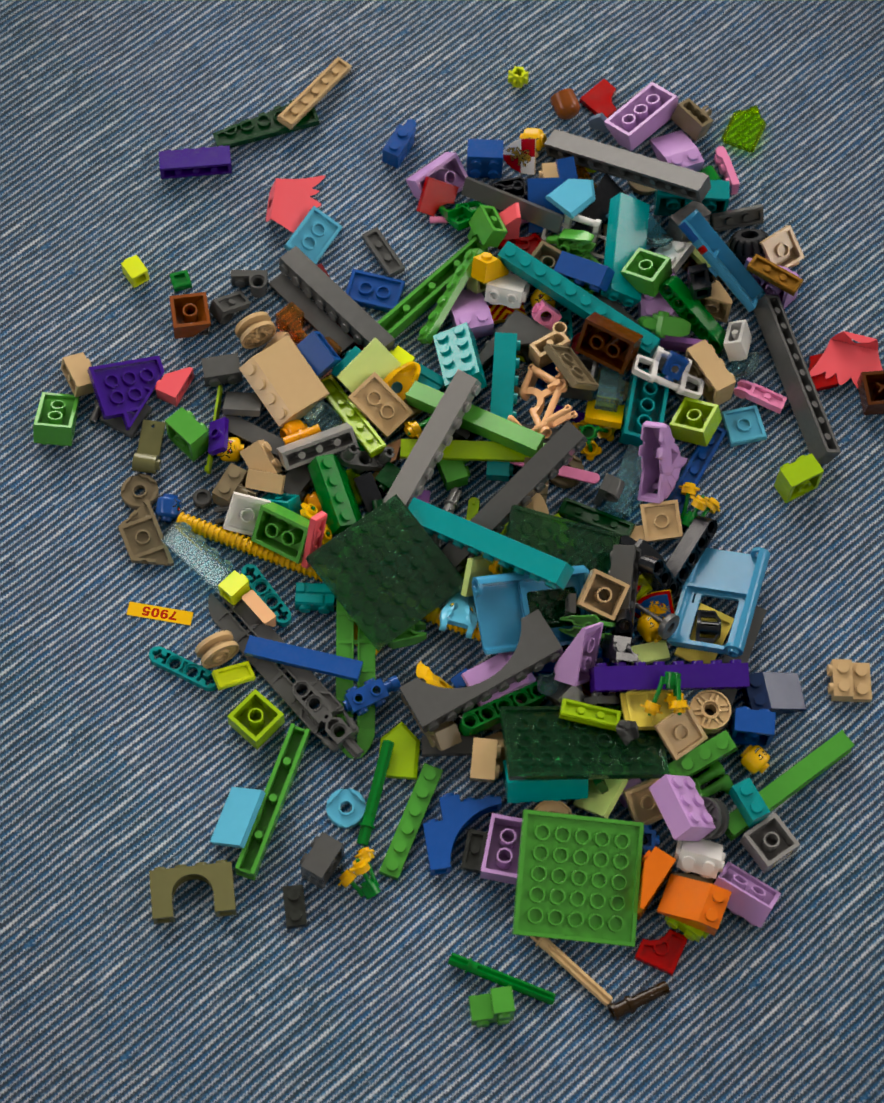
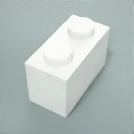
[723,320,752,362]

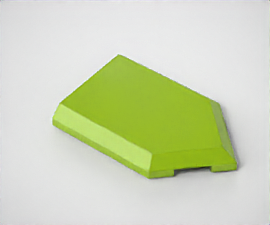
[379,721,420,780]

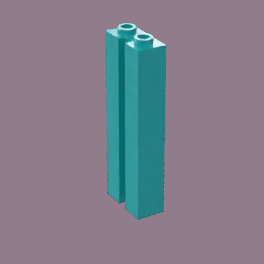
[601,192,650,307]

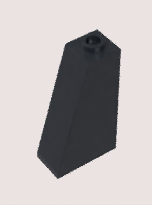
[571,173,627,234]

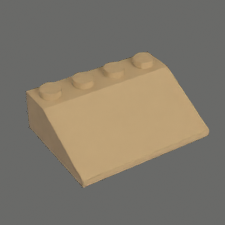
[239,335,330,427]

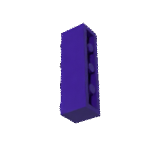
[158,145,232,179]

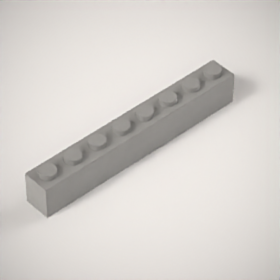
[383,369,481,514]

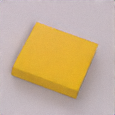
[584,400,625,429]

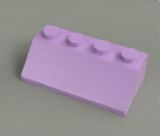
[604,82,678,151]

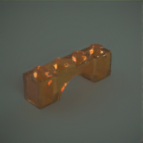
[275,302,342,358]

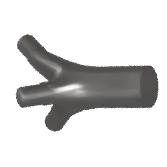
[89,400,101,424]

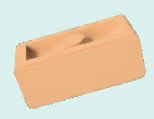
[241,590,276,627]

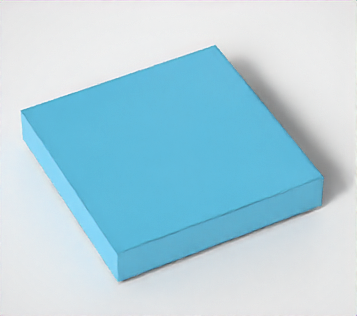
[721,405,767,447]

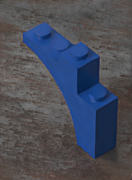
[423,793,502,876]

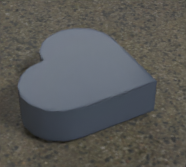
[588,113,609,133]

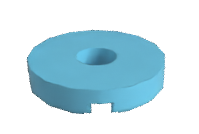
[326,788,366,829]

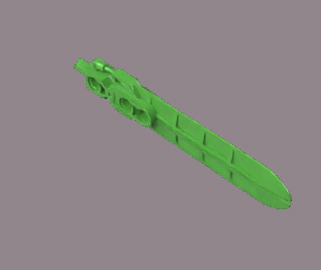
[336,527,376,759]

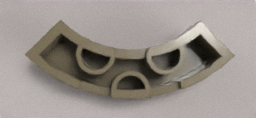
[401,679,462,751]

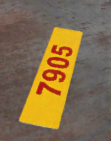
[127,602,193,625]

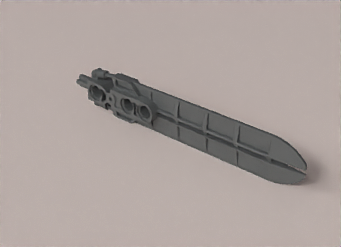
[208,588,364,759]

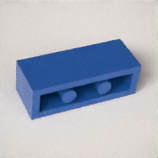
[554,251,615,293]

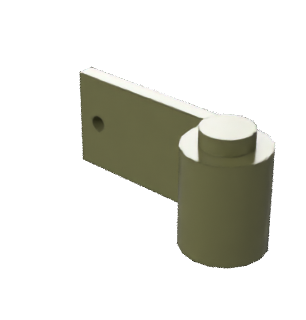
[132,419,166,474]

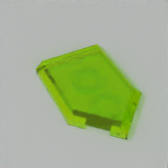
[721,105,766,153]

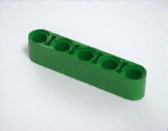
[659,275,726,354]
[458,682,547,736]

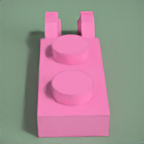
[714,146,740,195]
[733,379,787,414]

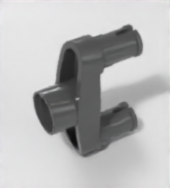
[338,443,395,475]

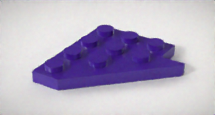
[87,356,165,430]

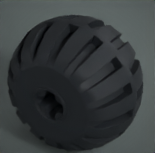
[728,228,769,265]

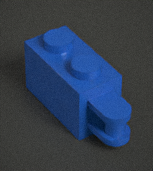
[382,119,416,169]

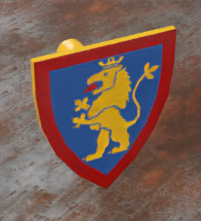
[635,590,675,619]

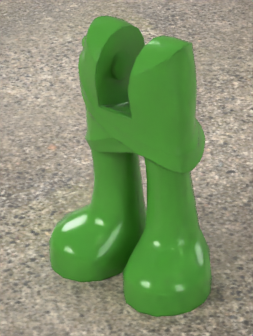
[692,761,733,797]

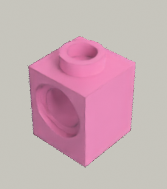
[531,299,562,331]

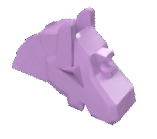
[637,421,688,504]

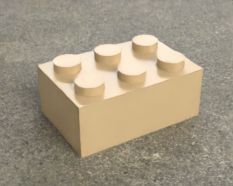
[685,339,736,405]

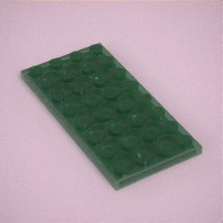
[499,706,670,780]

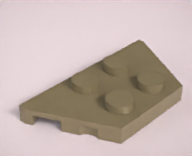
[118,498,174,566]

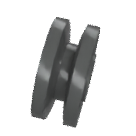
[701,796,730,840]

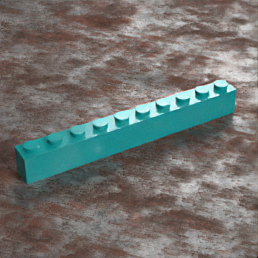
[497,241,660,358]
[403,497,574,590]

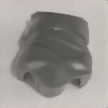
[616,720,639,745]

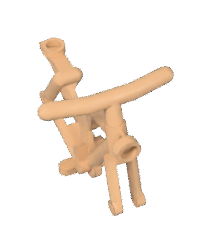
[507,364,578,438]

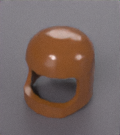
[550,88,580,120]

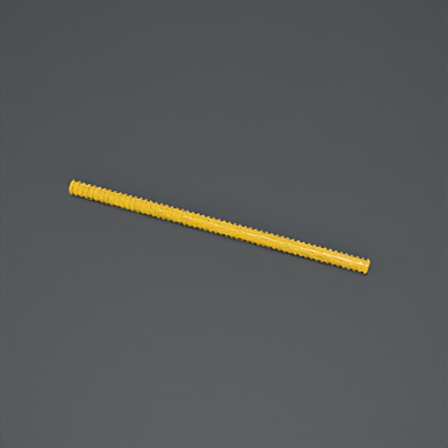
[176,512,481,641]

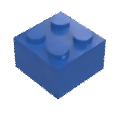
[466,139,504,179]
[729,706,776,748]

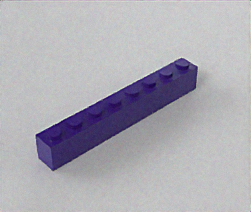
[589,659,750,693]

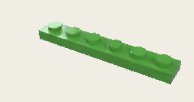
[417,248,484,344]
[379,763,443,881]

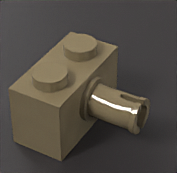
[671,98,714,141]
[212,463,258,507]

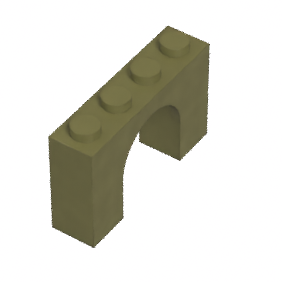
[149,860,237,924]

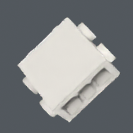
[484,273,531,309]
[674,839,726,879]

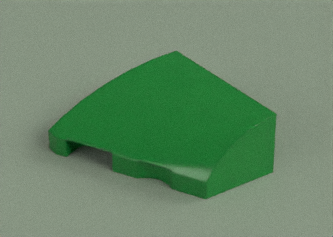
[439,201,484,231]

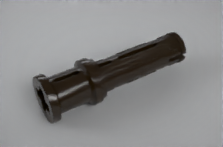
[608,980,670,1021]

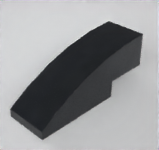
[354,472,387,513]

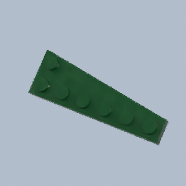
[213,99,320,148]

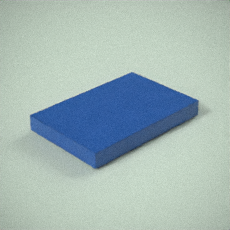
[527,178,564,233]
[346,269,405,313]

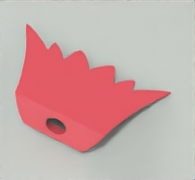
[265,175,326,233]
[809,331,883,389]

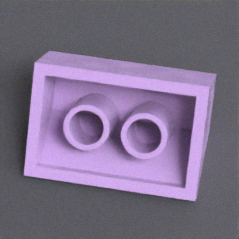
[406,152,468,200]
[714,861,781,928]

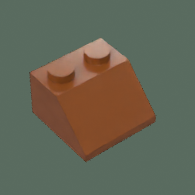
[169,292,211,339]

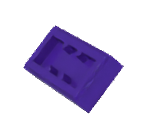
[208,417,229,456]

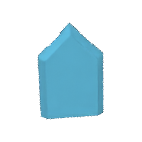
[545,178,595,219]

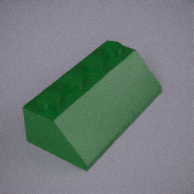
[307,454,365,535]

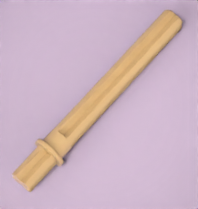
[529,936,613,1006]

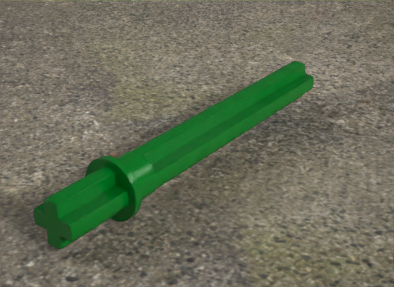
[356,740,394,846]
[448,952,556,1005]

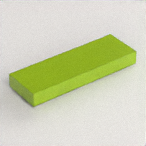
[559,698,621,731]

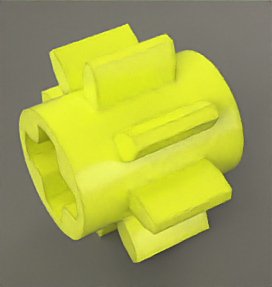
[508,66,529,88]

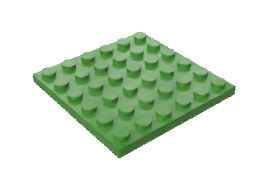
[512,809,644,947]

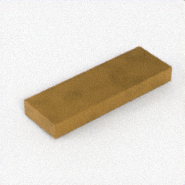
[746,254,804,296]

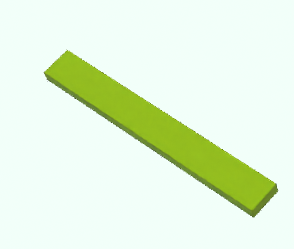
[400,439,531,462]

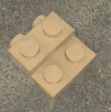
[759,225,805,268]
[827,659,872,702]

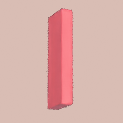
[301,511,327,569]

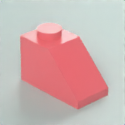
[499,203,521,240]
[155,367,194,406]

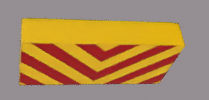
[489,302,526,324]

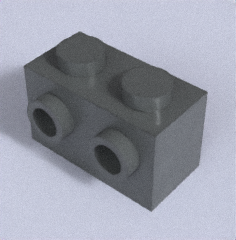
[201,353,242,387]

